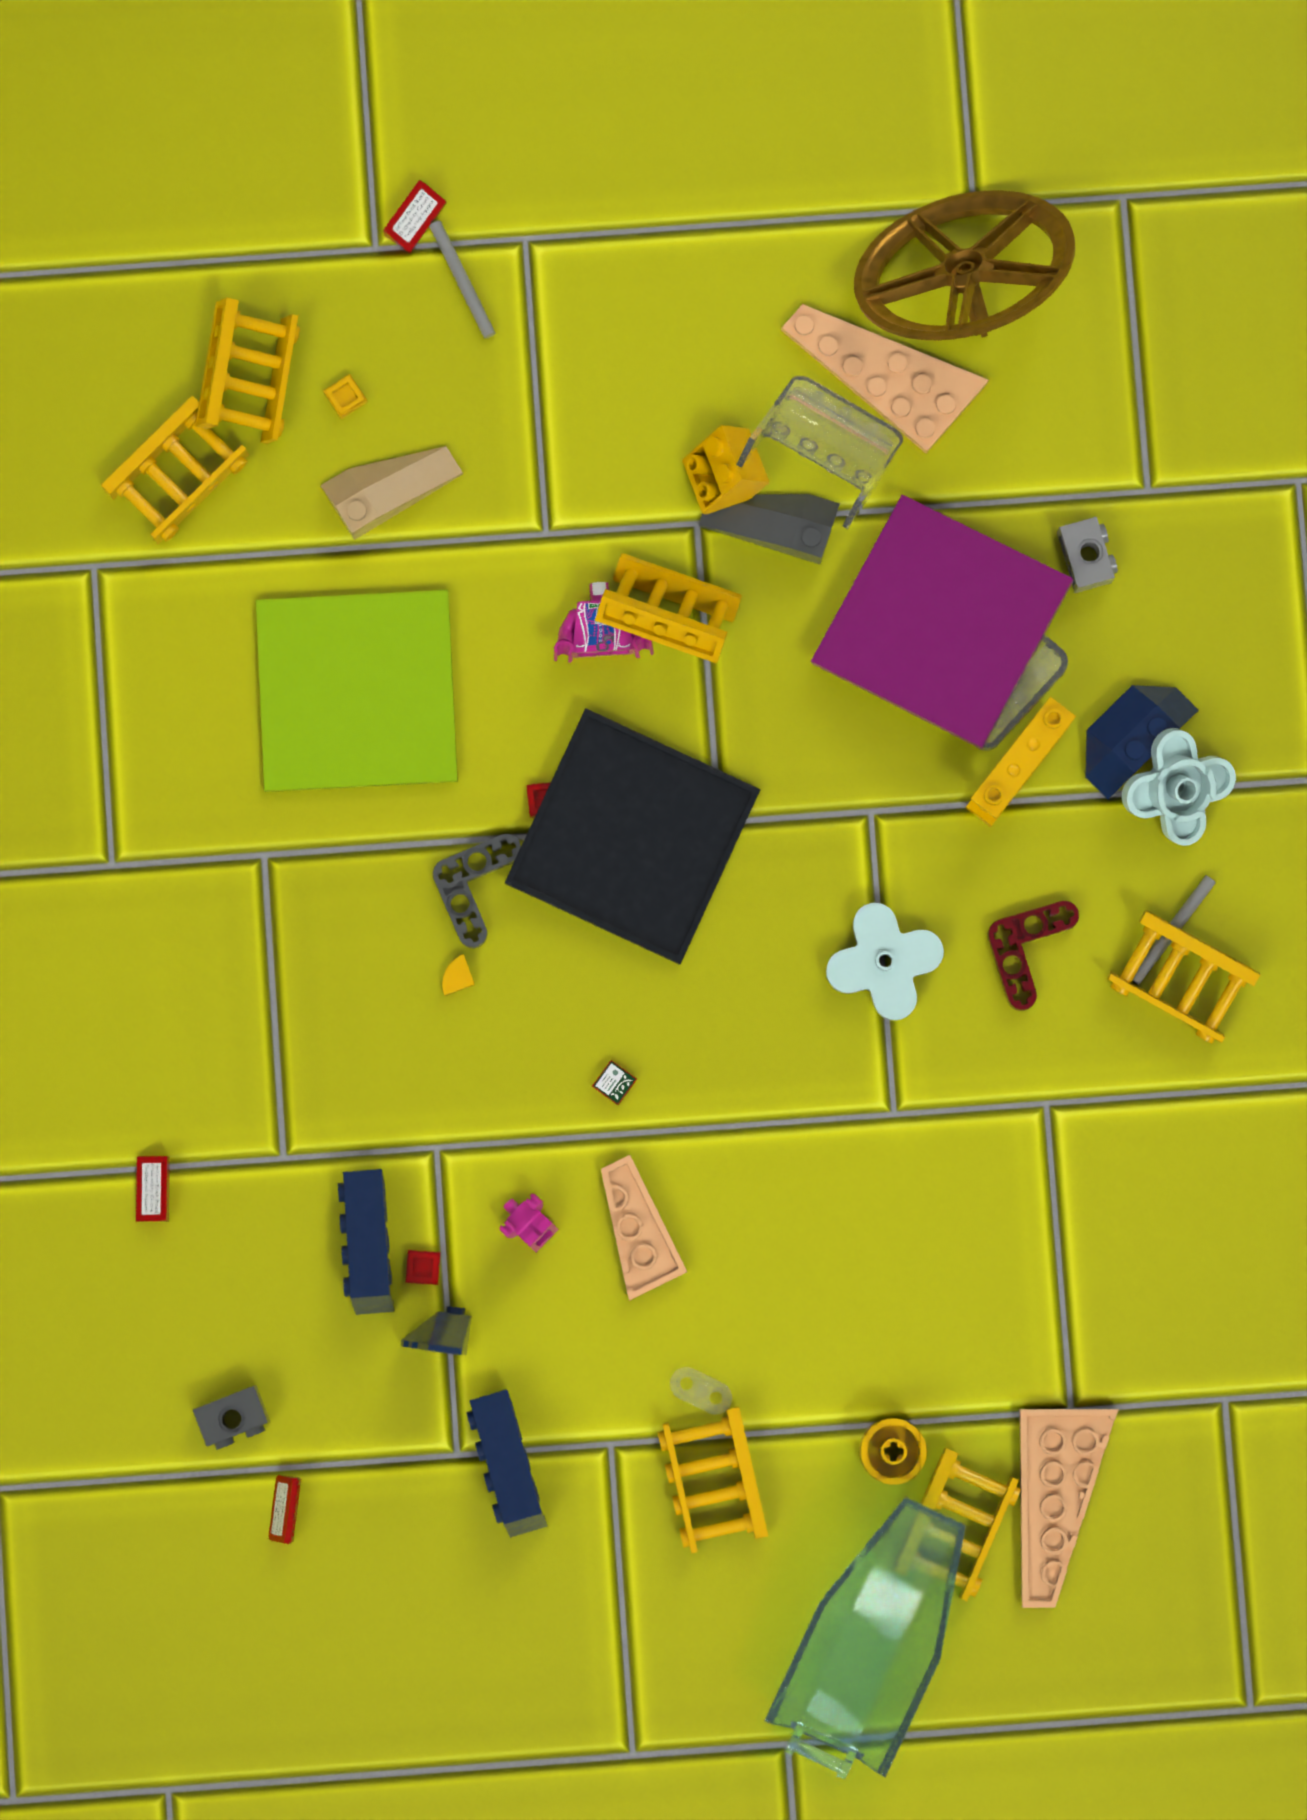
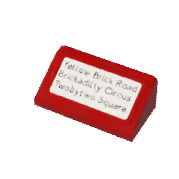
[383,180,447,253]
[136,1156,170,1222]
[268,1475,301,1544]

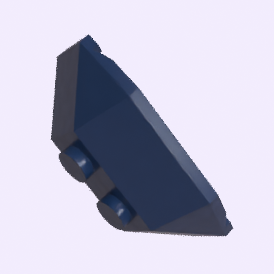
[1085,685,1199,800]

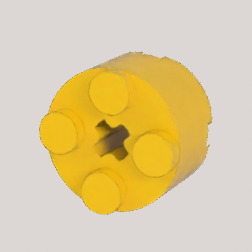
[859,1418,927,1485]

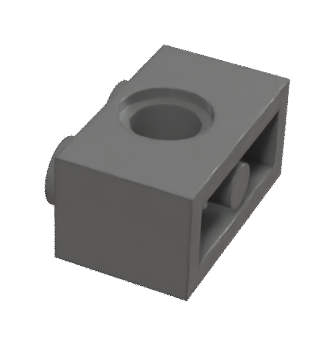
[193,1385,270,1450]

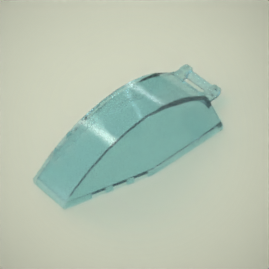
[764,1497,966,1780]

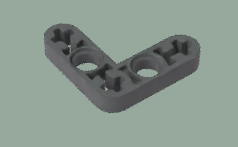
[433,834,521,949]

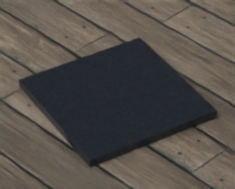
[504,708,761,965]

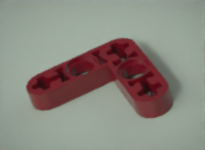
[987,901,1079,1011]

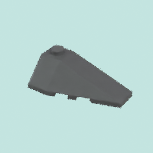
[699,494,840,565]

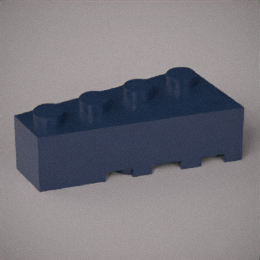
[338,1169,395,1315]
[466,1389,548,1538]

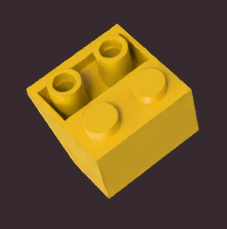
[682,425,770,514]

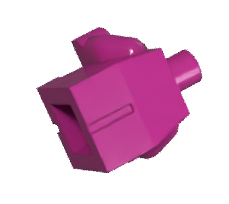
[499,1193,559,1253]

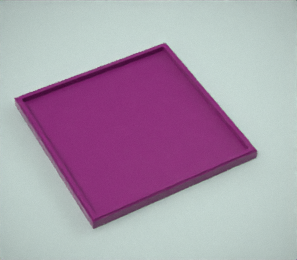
[811,494,1074,750]

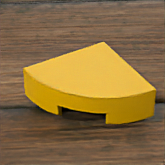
[442,954,475,996]

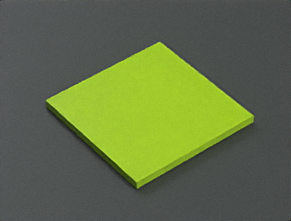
[256,590,458,792]

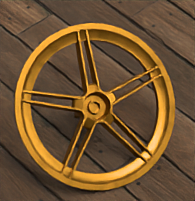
[854,190,1076,341]

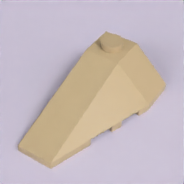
[321,446,463,540]

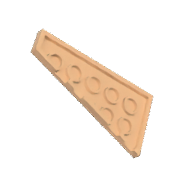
[781,304,989,453]
[1019,1409,1118,1608]

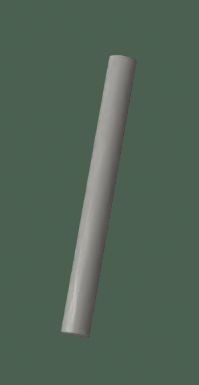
[429,220,496,339]
[1132,875,1216,985]

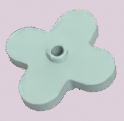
[1122,728,1236,846]
[826,903,944,1021]

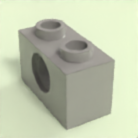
[1057,517,1118,593]

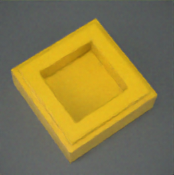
[323,374,368,419]

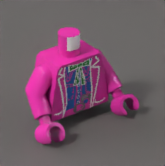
[554,582,654,663]

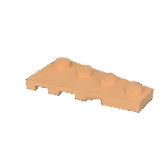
[601,1155,687,1301]

